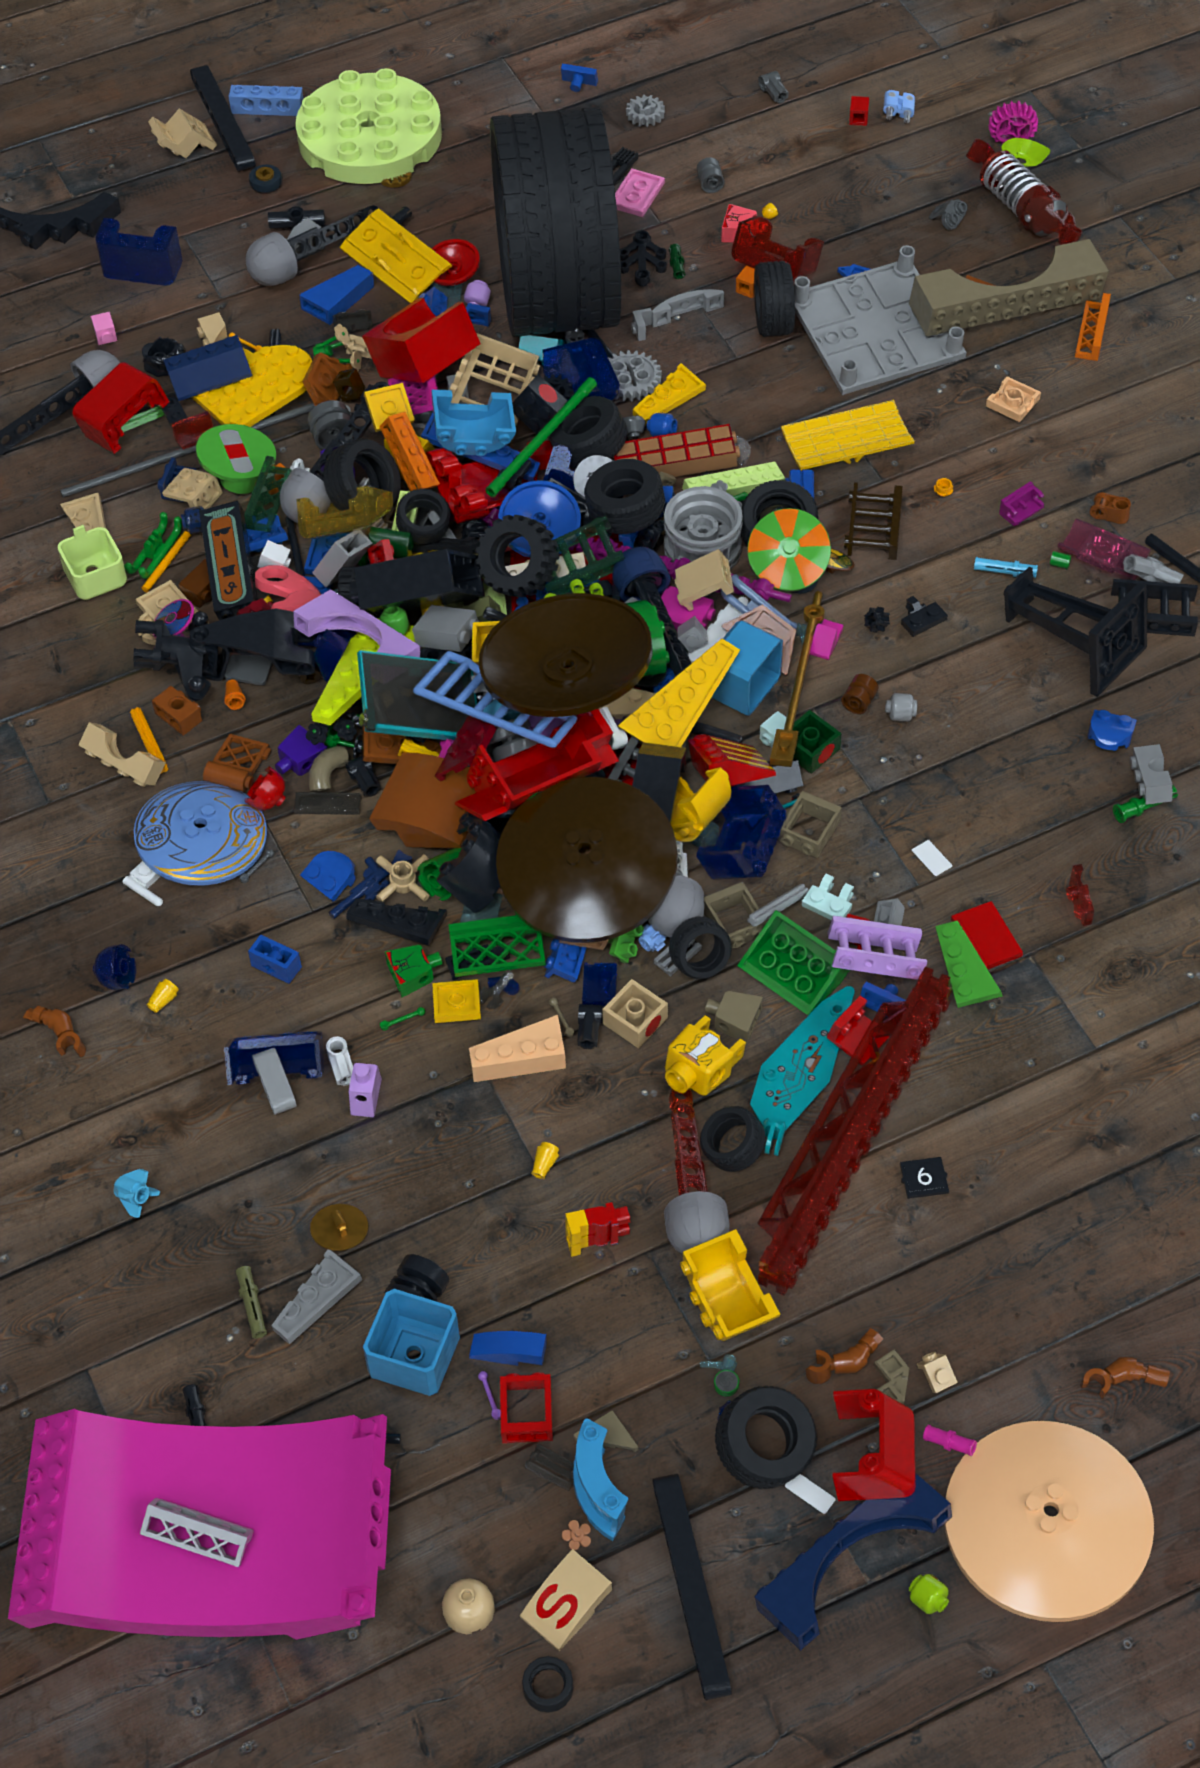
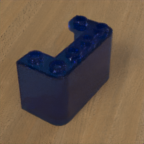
[95,218,183,285]
[696,785,787,880]

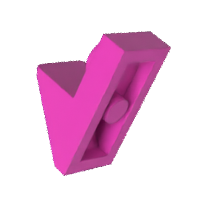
[810,619,843,660]

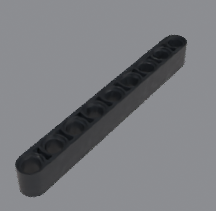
[190,65,256,172]
[652,1473,732,1701]

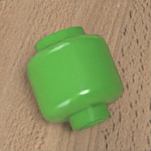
[380,606,409,635]

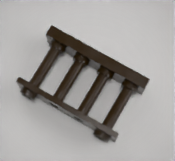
[844,482,903,560]

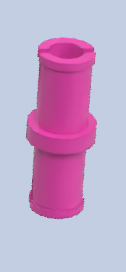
[923,1424,977,1456]

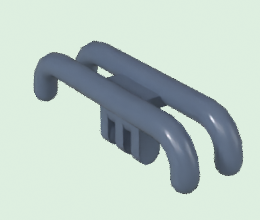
[720,574,798,629]

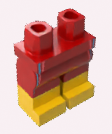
[565,1202,630,1257]

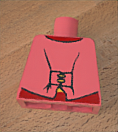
[721,204,766,243]

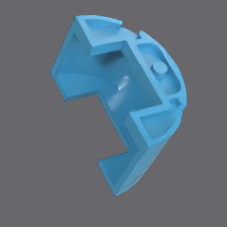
[431,389,516,456]

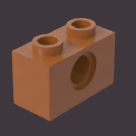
[152,686,202,736]

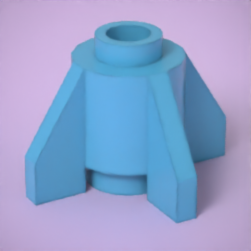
[114,1169,160,1218]

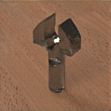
[479,970,514,1009]

